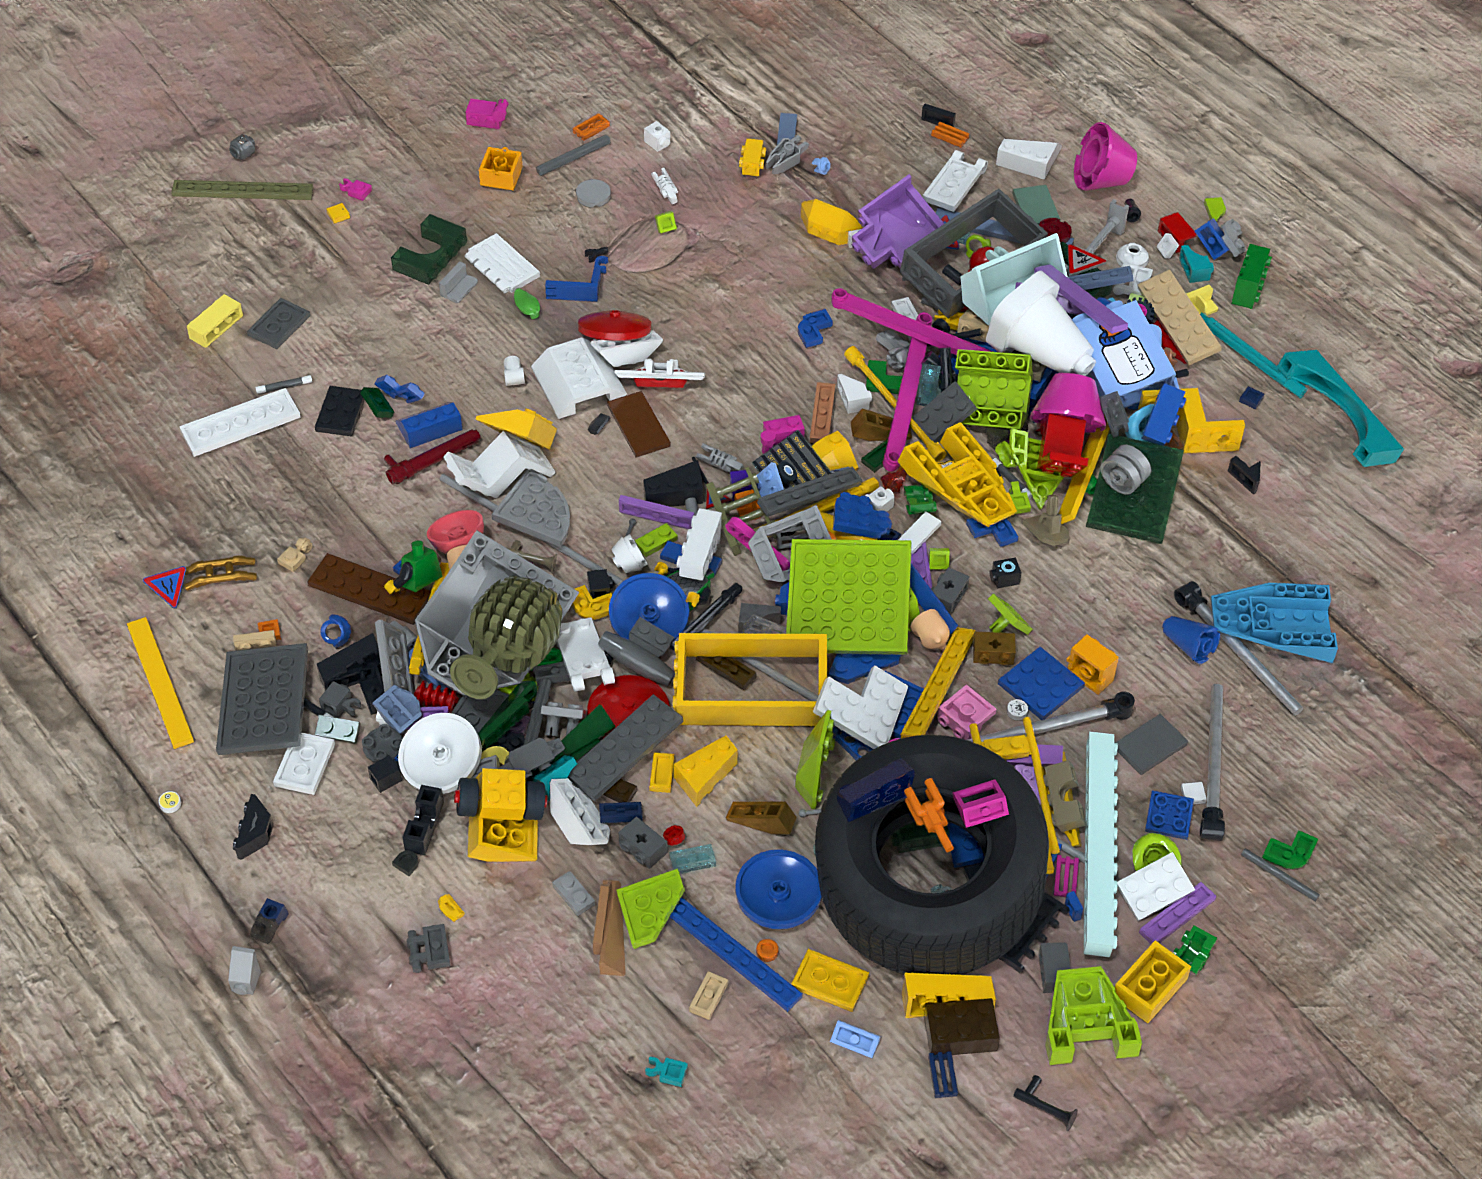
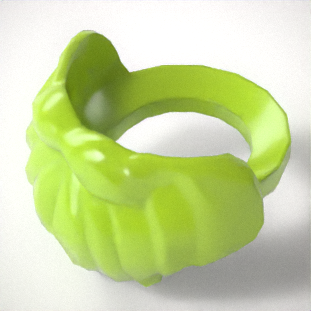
[966,234,991,258]
[995,441,1018,468]

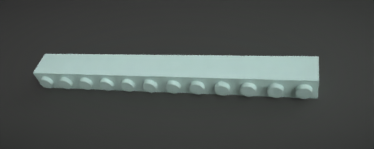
[1083,732,1118,957]

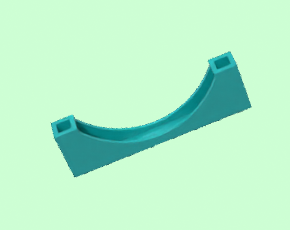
[1277,350,1404,467]

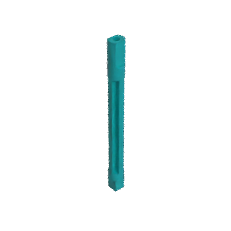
[1200,312,1308,399]

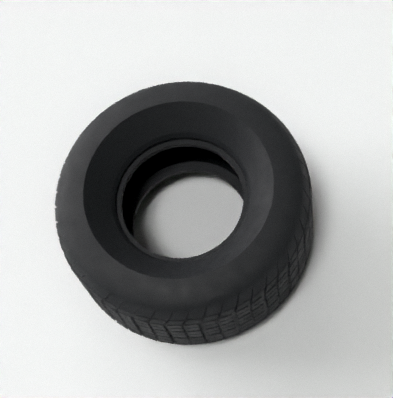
[815,735,1049,975]

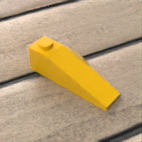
[811,431,858,471]

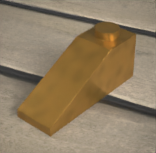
[851,408,912,441]
[726,801,797,834]

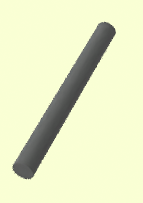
[1241,848,1320,902]

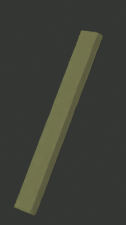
[172,180,314,200]

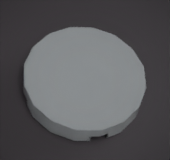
[576,179,611,207]

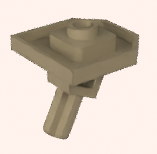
[1022,495,1069,546]

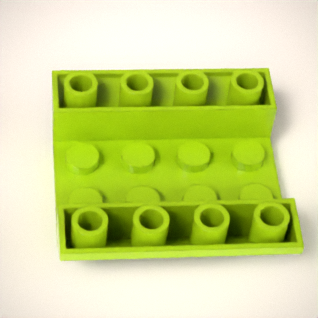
[955,349,1033,430]

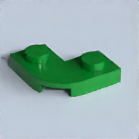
[1262,830,1318,869]

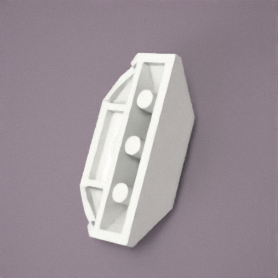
[591,330,663,367]
[550,778,610,845]

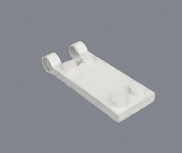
[922,150,988,212]
[557,617,615,692]

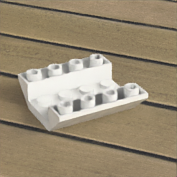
[531,338,627,419]

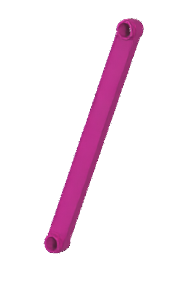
[831,288,993,355]
[883,312,932,472]

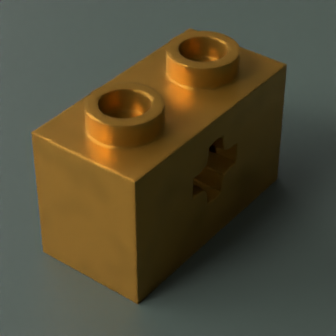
[973,631,1016,665]

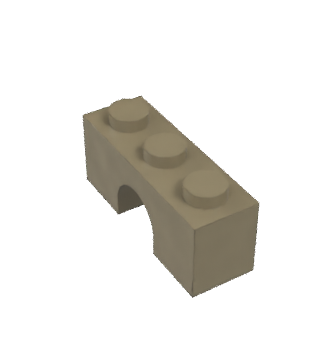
[1043,760,1087,832]

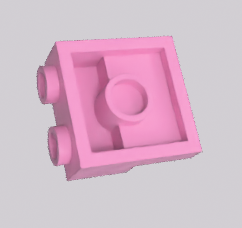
[937,684,997,740]

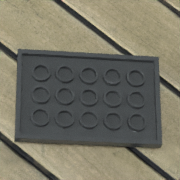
[216,643,308,755]

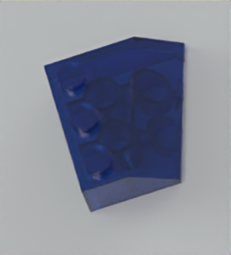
[837,758,915,822]

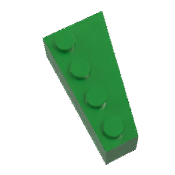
[1231,244,1272,309]

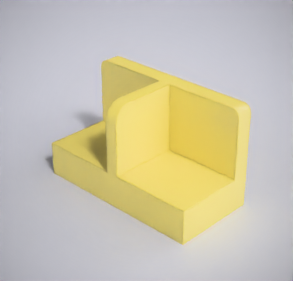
[1186,285,1218,315]

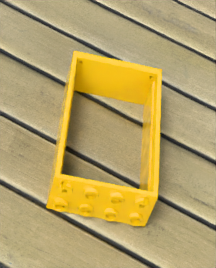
[673,633,827,726]

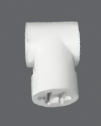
[504,356,525,386]

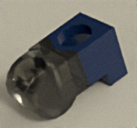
[250,898,289,944]

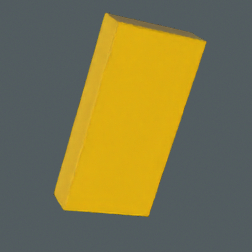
[649,752,674,793]

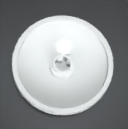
[398,713,482,794]

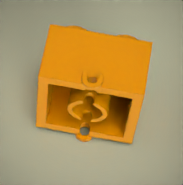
[479,147,523,191]
[1066,634,1119,695]

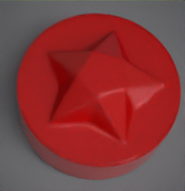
[663,825,685,846]

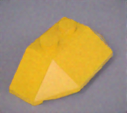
[801,199,864,245]

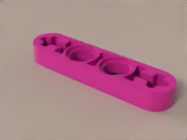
[725,517,790,572]

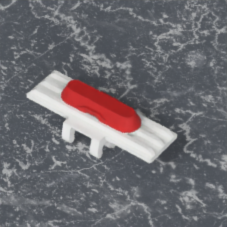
[615,359,705,388]

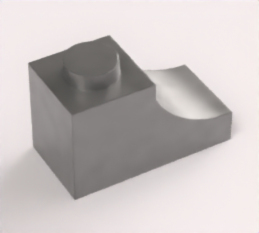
[738,603,781,634]

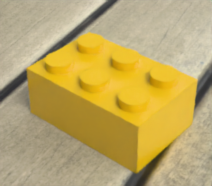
[1115,940,1191,1023]

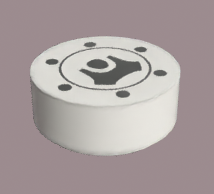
[1007,699,1028,720]

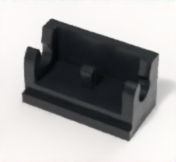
[359,665,385,715]

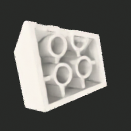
[996,139,1062,179]

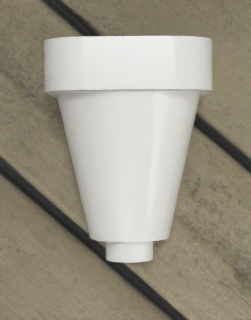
[986,271,1096,376]

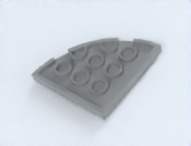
[492,469,570,547]

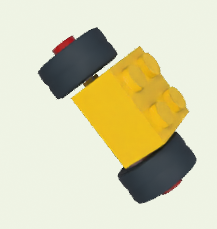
[454,768,547,820]

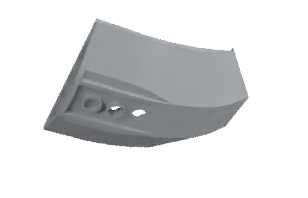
[415,530,579,696]

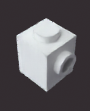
[644,121,670,152]

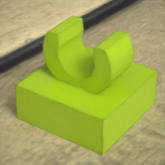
[655,211,677,234]
[929,548,950,569]

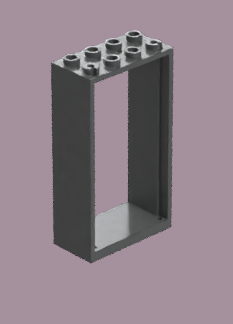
[900,188,1048,319]

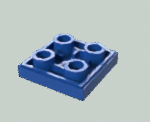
[1145,790,1194,840]

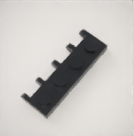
[998,893,1070,972]

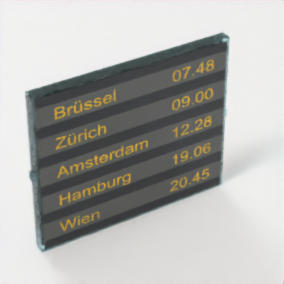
[752,430,832,489]

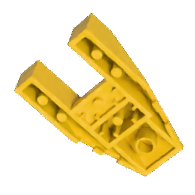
[897,422,1017,527]

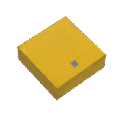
[326,203,350,224]

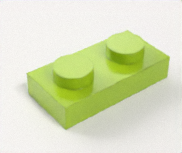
[635,523,678,557]

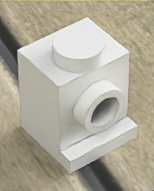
[865,486,894,512]

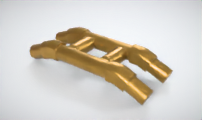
[184,555,257,591]

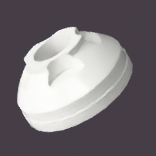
[1116,243,1149,267]

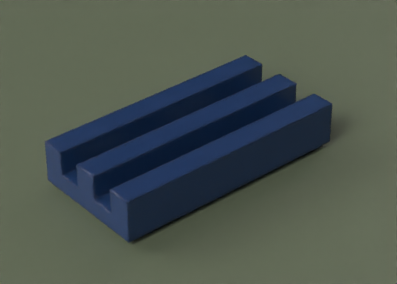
[599,802,643,823]
[928,1051,958,1098]

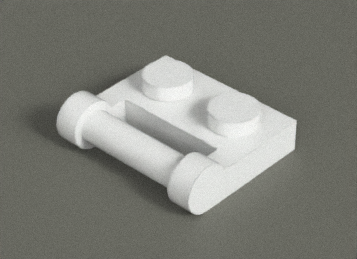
[1113,263,1153,296]

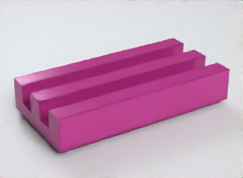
[1053,855,1079,897]

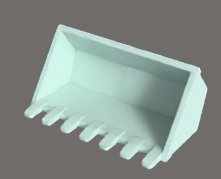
[961,233,1068,326]

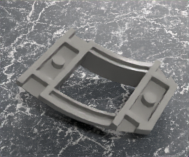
[748,505,832,582]

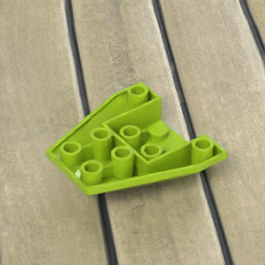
[795,710,835,810]

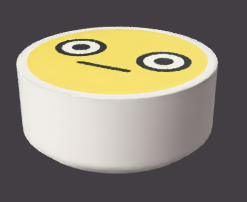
[159,791,181,813]

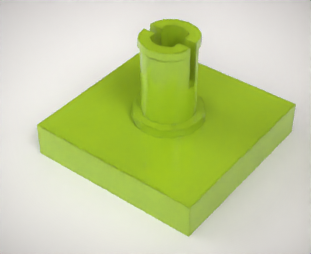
[988,593,1033,635]

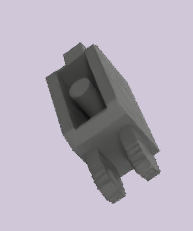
[498,738,565,780]

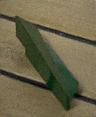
[478,681,537,752]
[527,704,616,781]

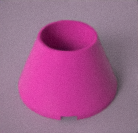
[1074,122,1137,191]
[1030,373,1106,432]

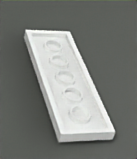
[179,388,301,457]

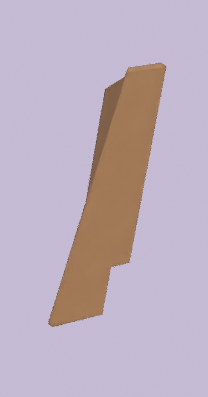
[593,880,626,976]

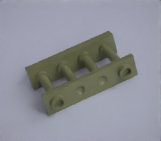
[706,467,777,556]

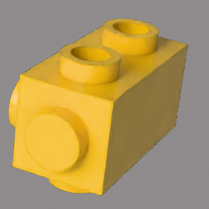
[739,138,766,176]

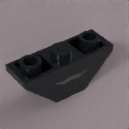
[233,794,273,860]

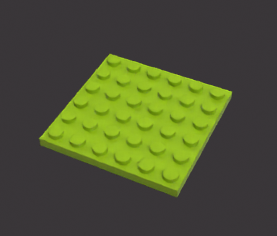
[786,539,912,655]

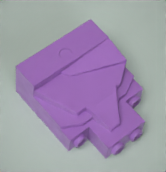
[851,174,944,269]

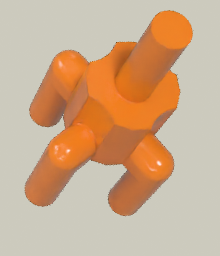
[904,778,954,852]

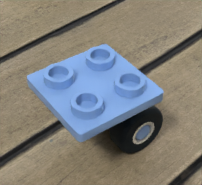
[751,461,797,497]

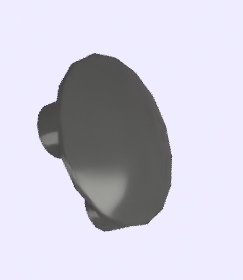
[362,724,403,762]

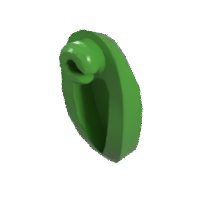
[514,288,540,319]

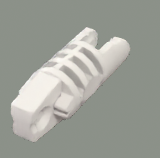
[651,168,678,204]

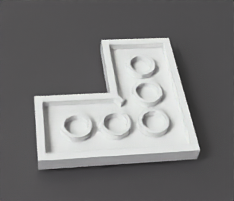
[813,666,908,749]

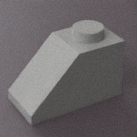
[228,946,261,995]

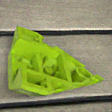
[1009,428,1064,510]

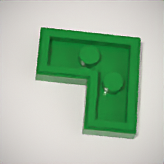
[866,360,902,394]

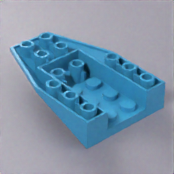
[1211,583,1338,663]

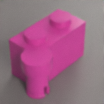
[465,99,509,129]
[760,415,805,454]

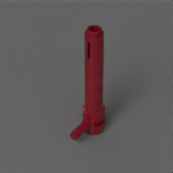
[384,429,481,485]

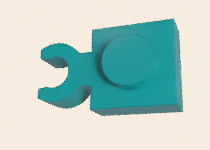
[645,1057,688,1087]

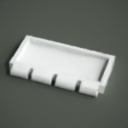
[465,233,540,293]

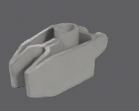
[766,135,809,174]

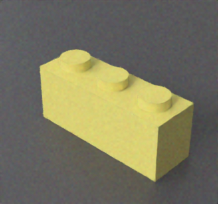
[187,294,243,348]

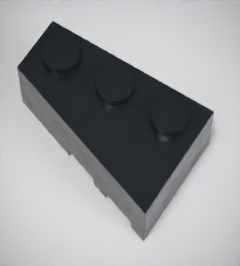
[317,633,382,691]

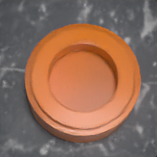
[756,939,778,962]

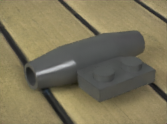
[598,617,675,686]

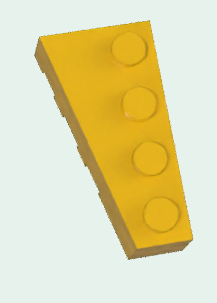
[902,973,996,1018]

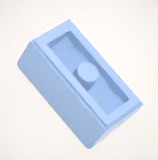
[830,1020,882,1058]

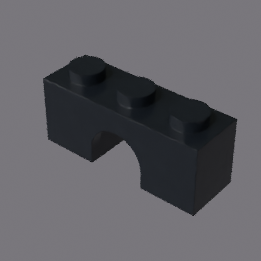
[402,785,444,855]

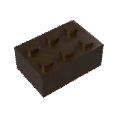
[924,998,1000,1055]

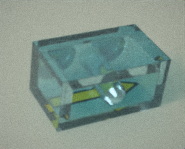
[917,364,941,406]

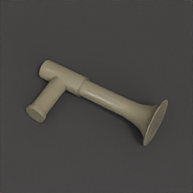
[505,540,557,574]

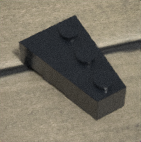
[643,460,703,507]

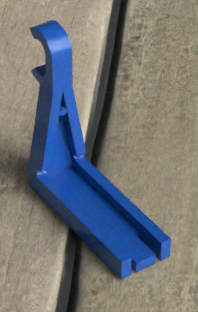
[545,256,608,302]

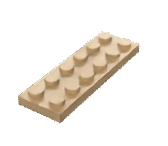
[1137,269,1222,366]

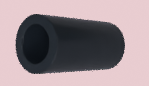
[942,264,962,286]

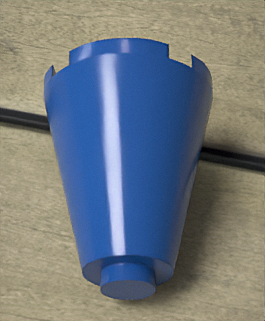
[1162,616,1220,664]

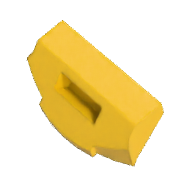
[438,894,465,922]

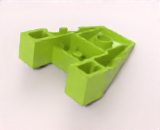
[1045,966,1142,1065]

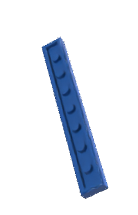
[670,897,803,1012]

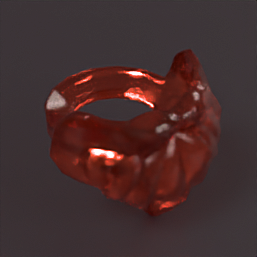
[880,466,907,494]

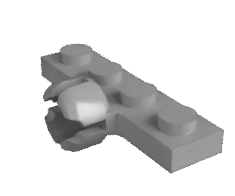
[876,329,935,379]

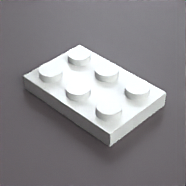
[273,733,335,795]
[1117,852,1195,921]

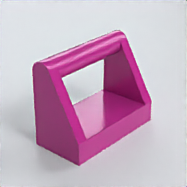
[953,779,1009,828]

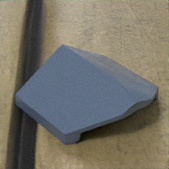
[372,685,422,734]

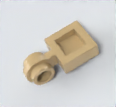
[277,537,312,572]

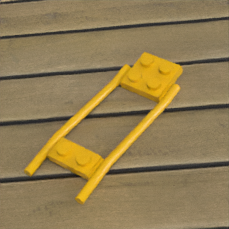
[969,717,1060,874]

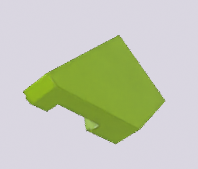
[1204,197,1226,222]

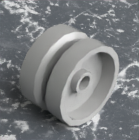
[1101,444,1151,494]

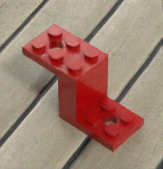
[1036,413,1089,477]

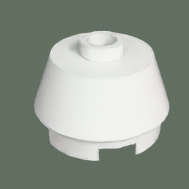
[611,534,648,573]

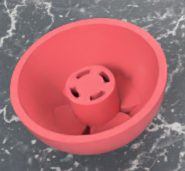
[427,510,484,554]

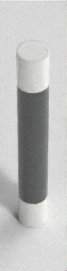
[255,375,312,394]
[993,458,1032,499]

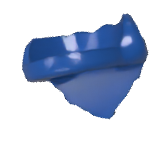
[321,614,352,648]

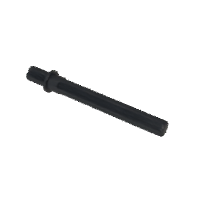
[670,583,743,651]

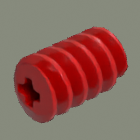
[414,680,459,713]

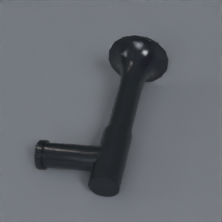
[1013,1075,1078,1131]

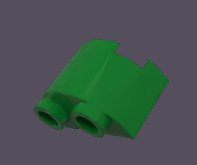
[904,485,937,515]
[1173,925,1217,975]

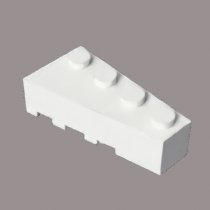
[677,508,722,581]

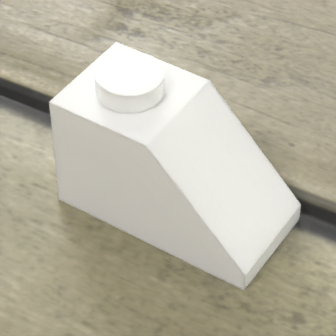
[837,374,872,414]

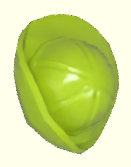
[1132,833,1182,871]

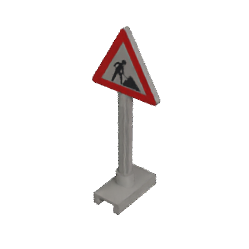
[1068,199,1129,276]

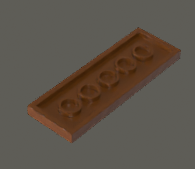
[307,553,431,625]

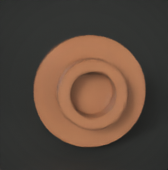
[1163,347,1178,367]

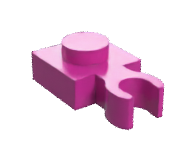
[339,178,372,201]

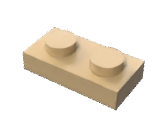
[233,630,277,651]
[689,972,728,1020]

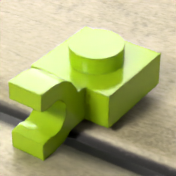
[1009,481,1031,514]

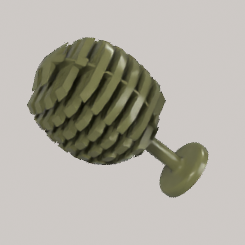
[450,576,562,699]

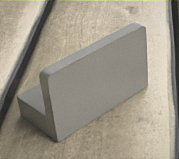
[439,262,478,303]

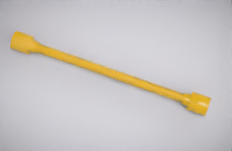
[844,346,947,462]

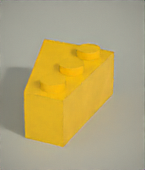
[674,735,738,807]

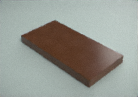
[607,391,671,458]

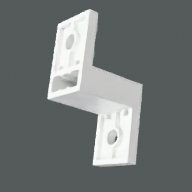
[444,430,555,499]

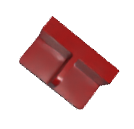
[1158,212,1196,253]

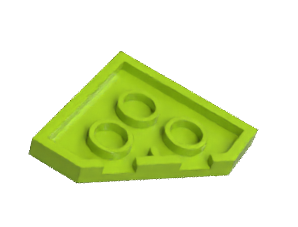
[616,868,685,949]

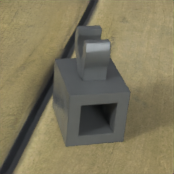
[319,682,362,718]

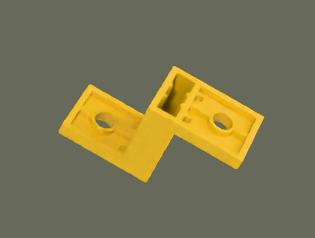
[1138,388,1245,453]

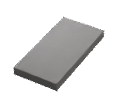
[375,619,414,695]

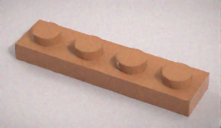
[810,382,836,443]

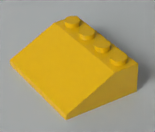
[475,408,557,450]
[468,772,538,862]

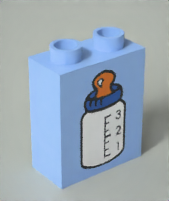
[1072,300,1176,413]

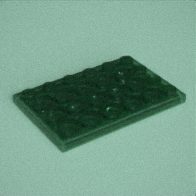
[1086,434,1184,544]

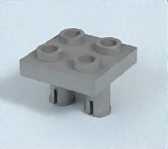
[541,702,588,736]

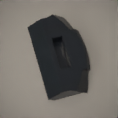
[588,413,610,435]

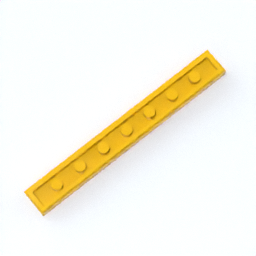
[1058,415,1110,524]
[126,617,194,749]
[900,627,975,738]

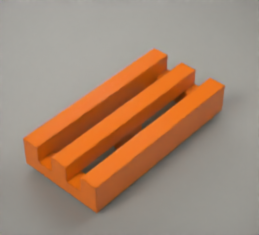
[573,113,610,141]
[931,122,969,148]

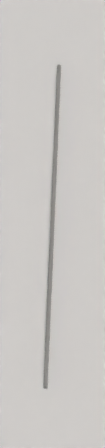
[440,474,1085,863]

